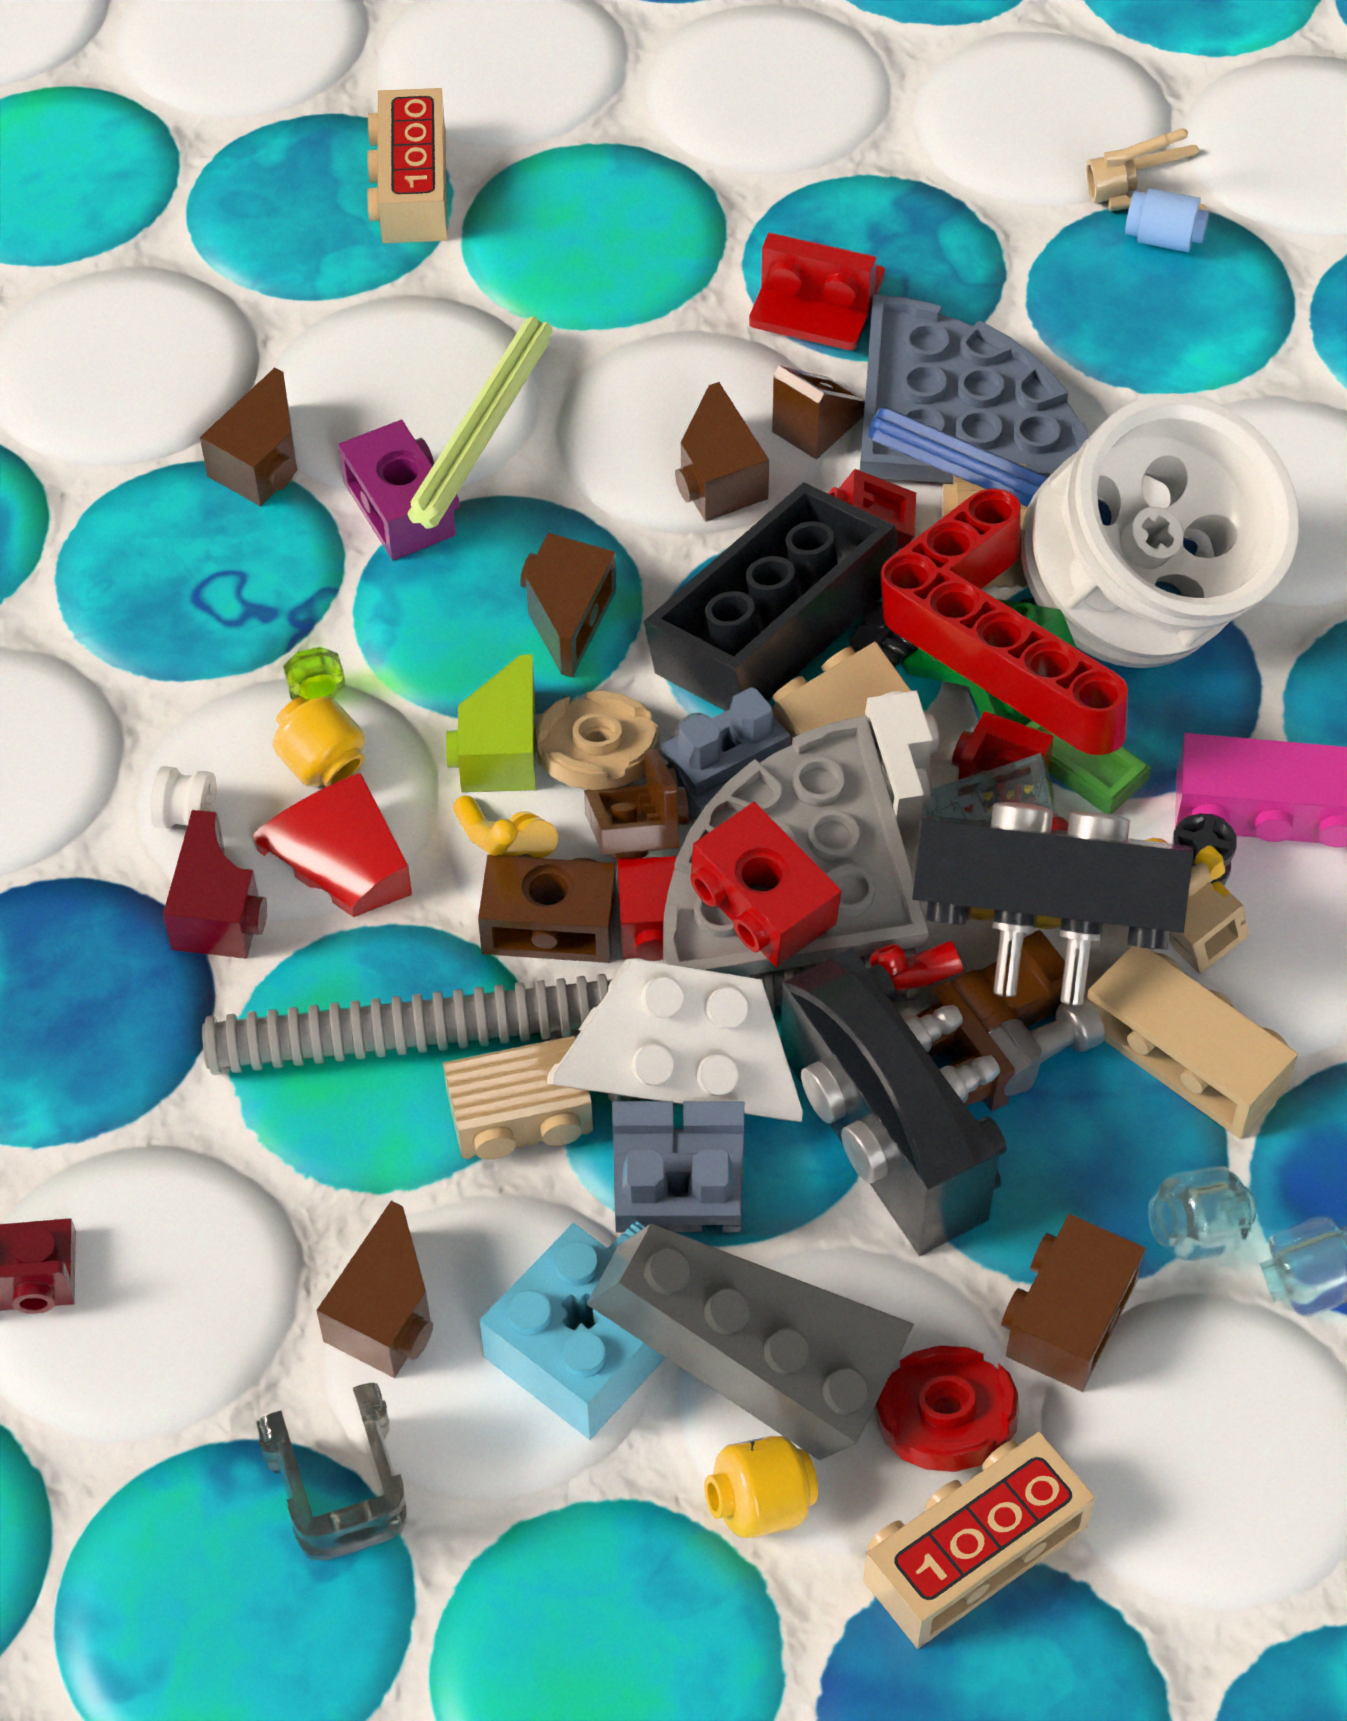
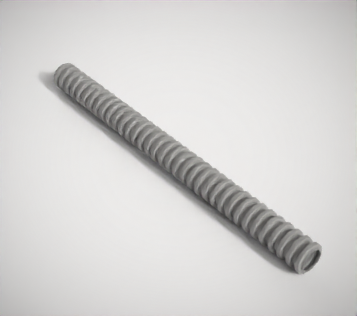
[202,948,920,1075]

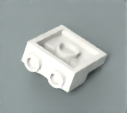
[865,691,939,869]

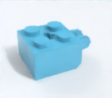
[480,1221,666,1440]

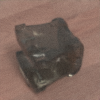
[256,1382,407,1560]

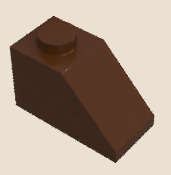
[200,367,297,507]
[675,382,769,522]
[520,533,616,678]
[316,1200,433,1378]

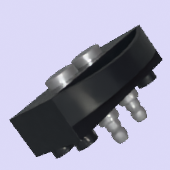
[780,948,1007,1257]

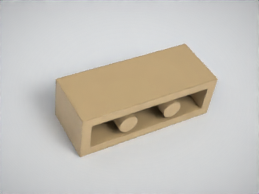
[1087,946,1298,1139]

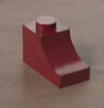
[163,810,267,959]

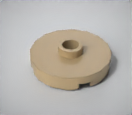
[535,690,659,790]

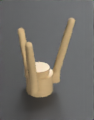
[1086,128,1207,212]

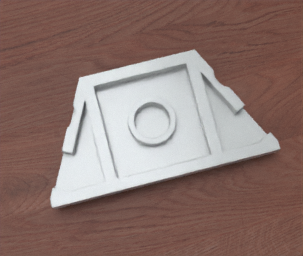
[547,959,803,1122]

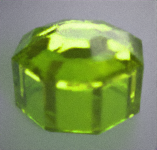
[283,647,346,701]

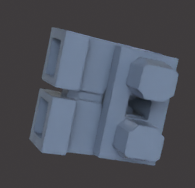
[662,687,791,821]
[612,1101,745,1233]

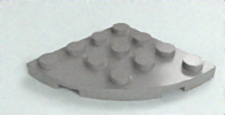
[663,715,929,976]

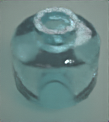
[1148,1166,1257,1261]
[1259,1215,1347,1317]

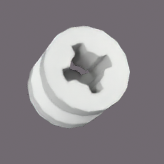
[151,766,217,829]

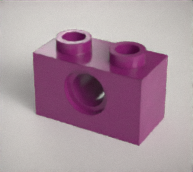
[338,419,460,561]

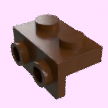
[584,749,689,859]

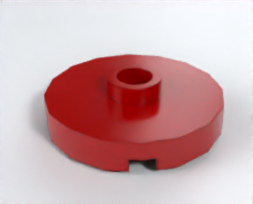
[875,1345,1019,1472]

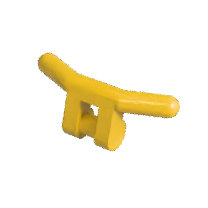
[453,795,558,858]

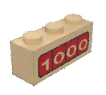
[367,88,447,243]
[863,1431,1096,1649]

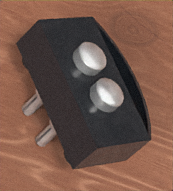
[912,802,1194,1006]

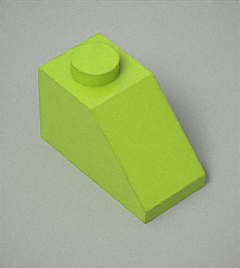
[446,654,536,792]

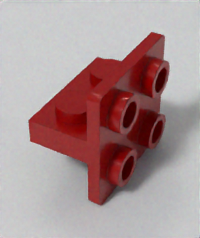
[749,232,885,351]

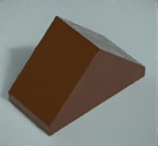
[772,366,865,460]

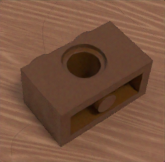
[478,854,617,963]

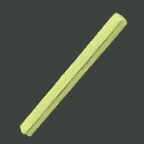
[408,316,553,529]

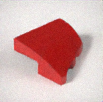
[252,772,412,917]

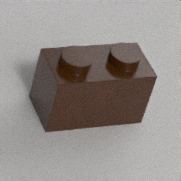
[1001,1214,1146,1392]

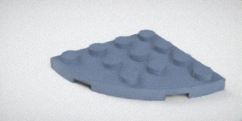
[860,294,1089,483]

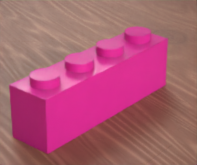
[1175,733,1347,848]

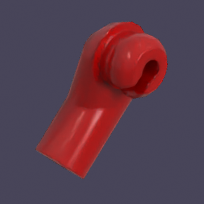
[870,940,964,991]

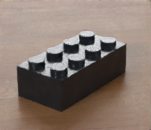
[644,482,899,711]

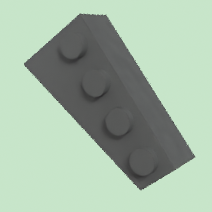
[586,1224,914,1460]

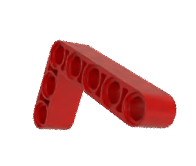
[881,488,1128,755]

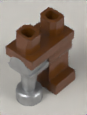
[916,929,1105,1112]

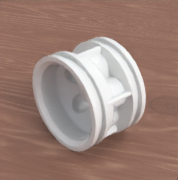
[1020,393,1299,668]

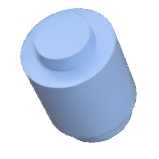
[1125,188,1209,253]

